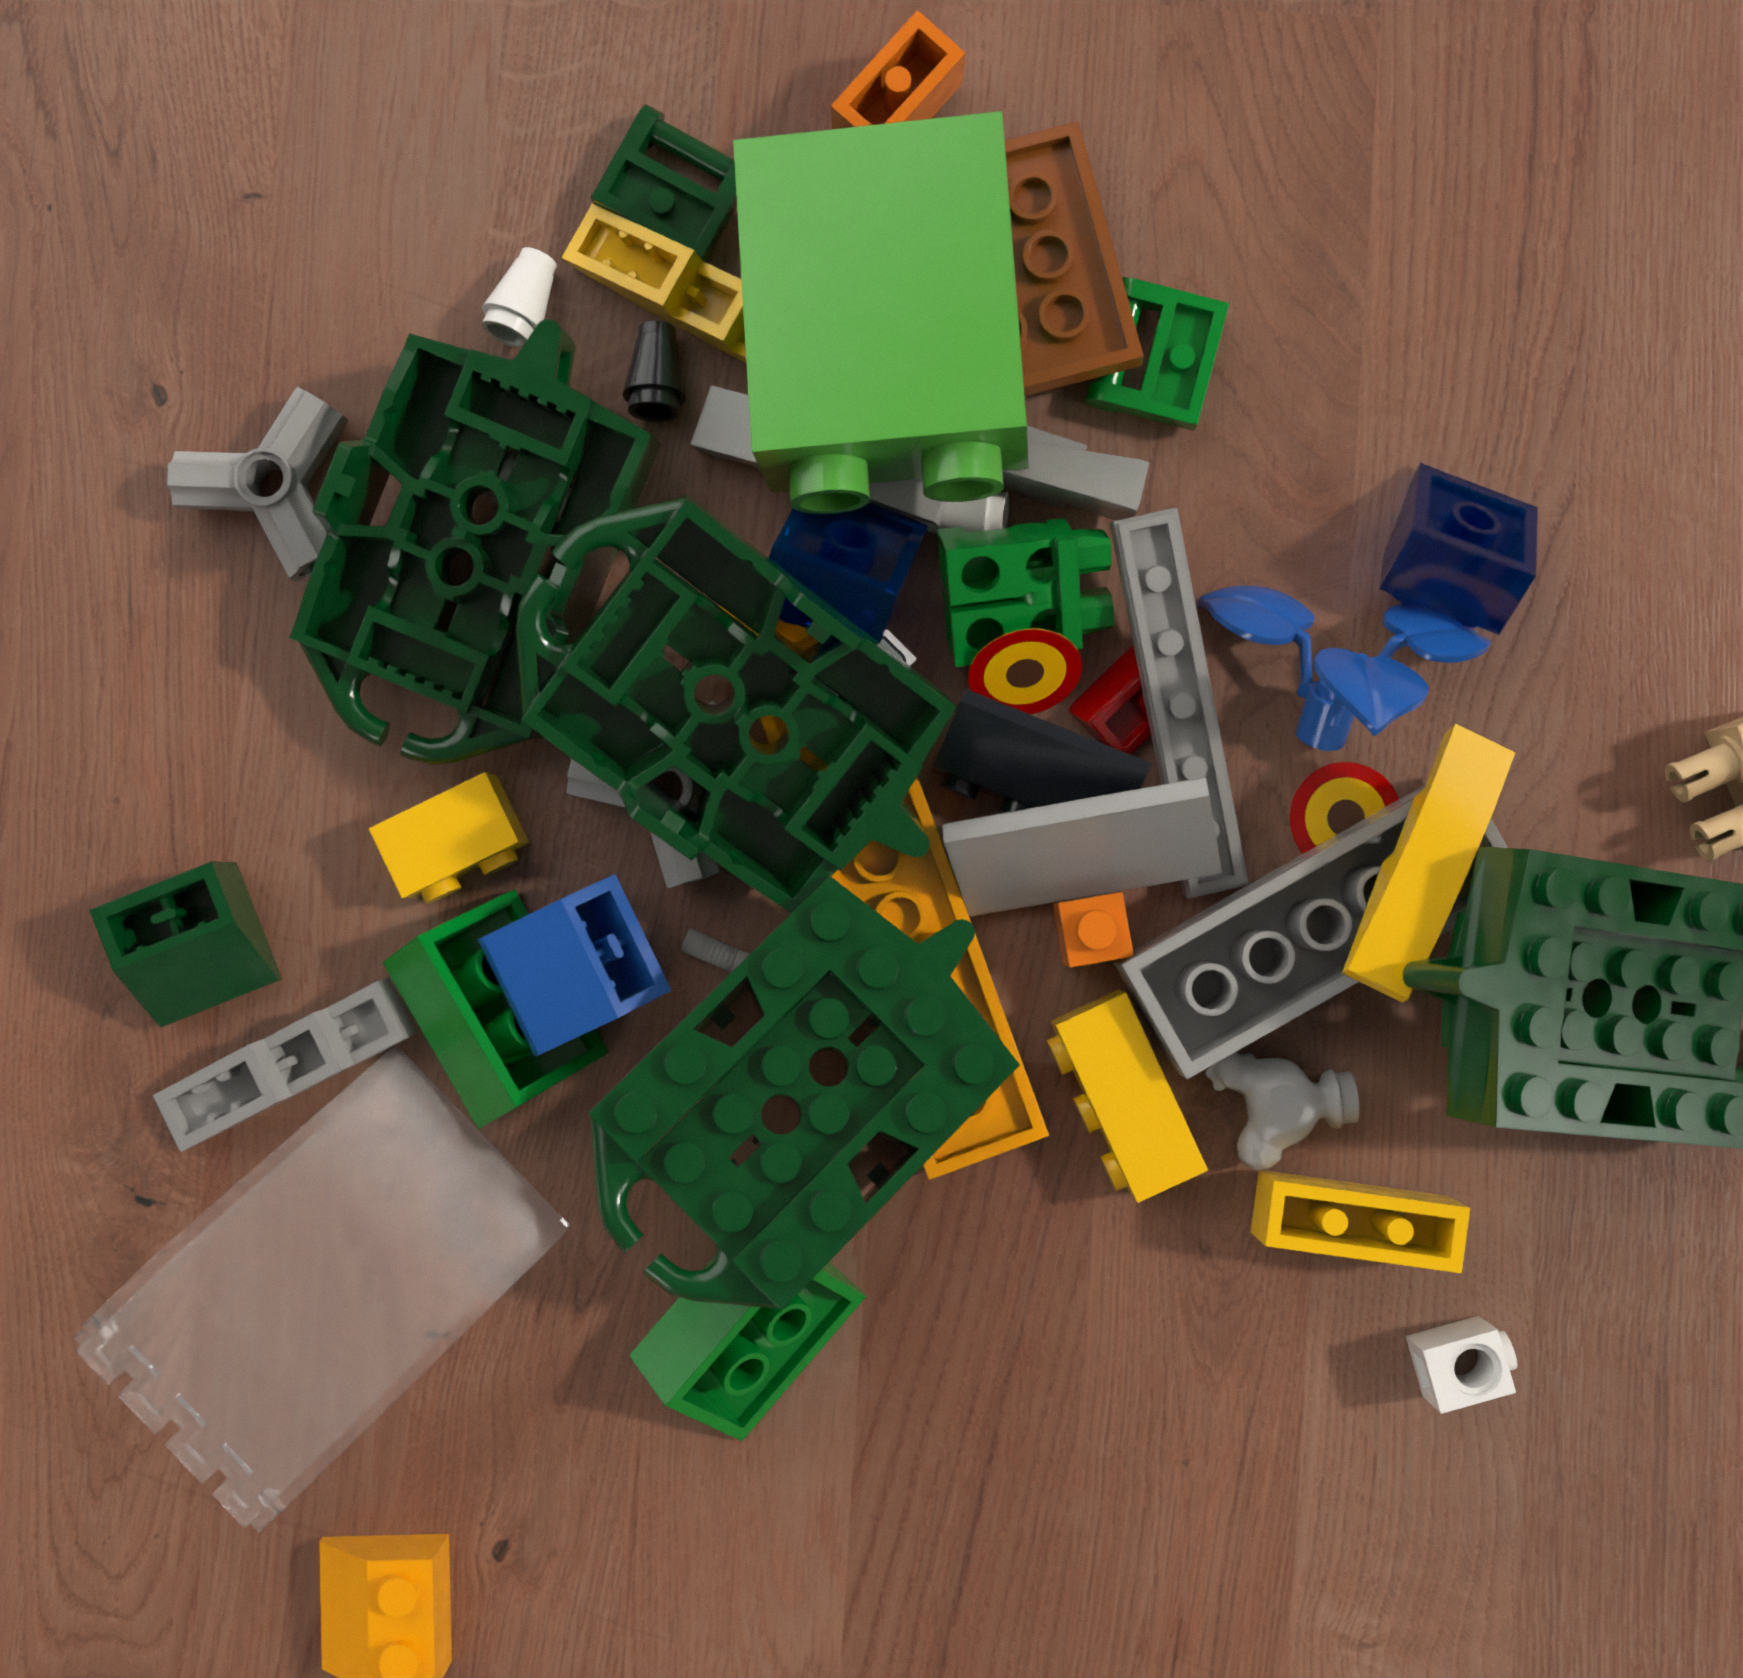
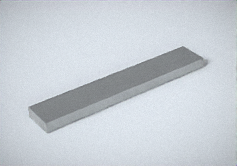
[1110,507,1249,899]

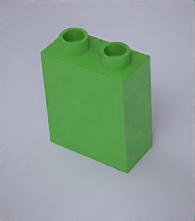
[733,111,1029,514]

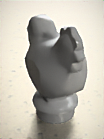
[1205,1052,1359,1170]

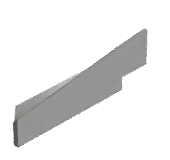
[1003,425,1150,520]

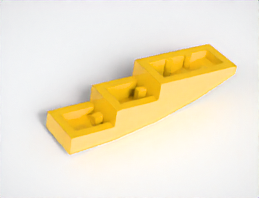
[561,203,746,363]
[1342,723,1515,1003]

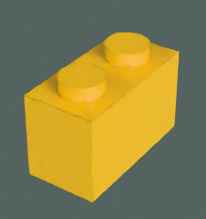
[368,772,530,904]

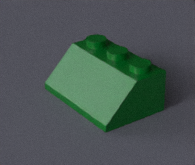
[382,889,609,1129]
[629,1239,867,1441]

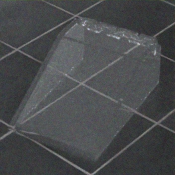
[73,1046,571,1533]

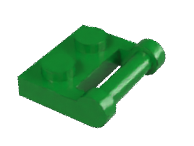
[1085,277,1229,431]

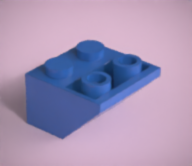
[478,874,672,1057]

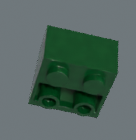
[89,861,283,1028]

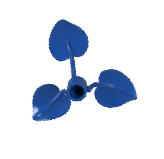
[1196,585,1491,751]

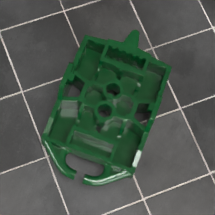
[289,319,661,765]
[516,493,957,913]
[1403,846,1743,1149]
[588,876,1020,1311]

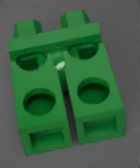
[937,518,1114,668]

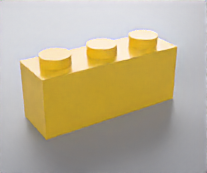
[1046,989,1208,1203]
[1250,1170,1470,1273]

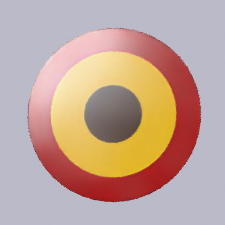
[968,629,1082,715]
[1289,762,1399,854]

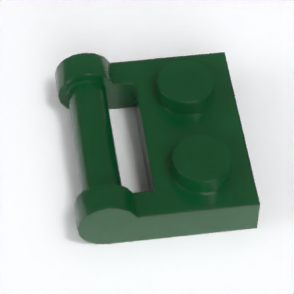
[591,104,737,263]

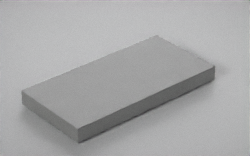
[942,777,1222,917]

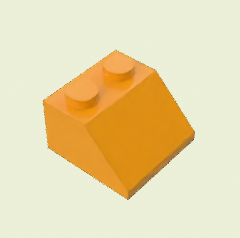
[319,1534,452,1678]

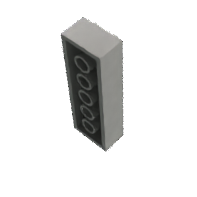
[1113,784,1508,1079]

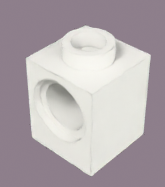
[1406,1316,1517,1414]

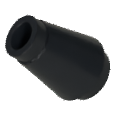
[622,321,686,422]

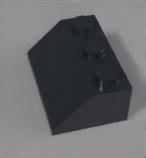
[932,689,1152,813]

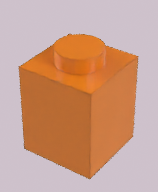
[1051,892,1134,968]

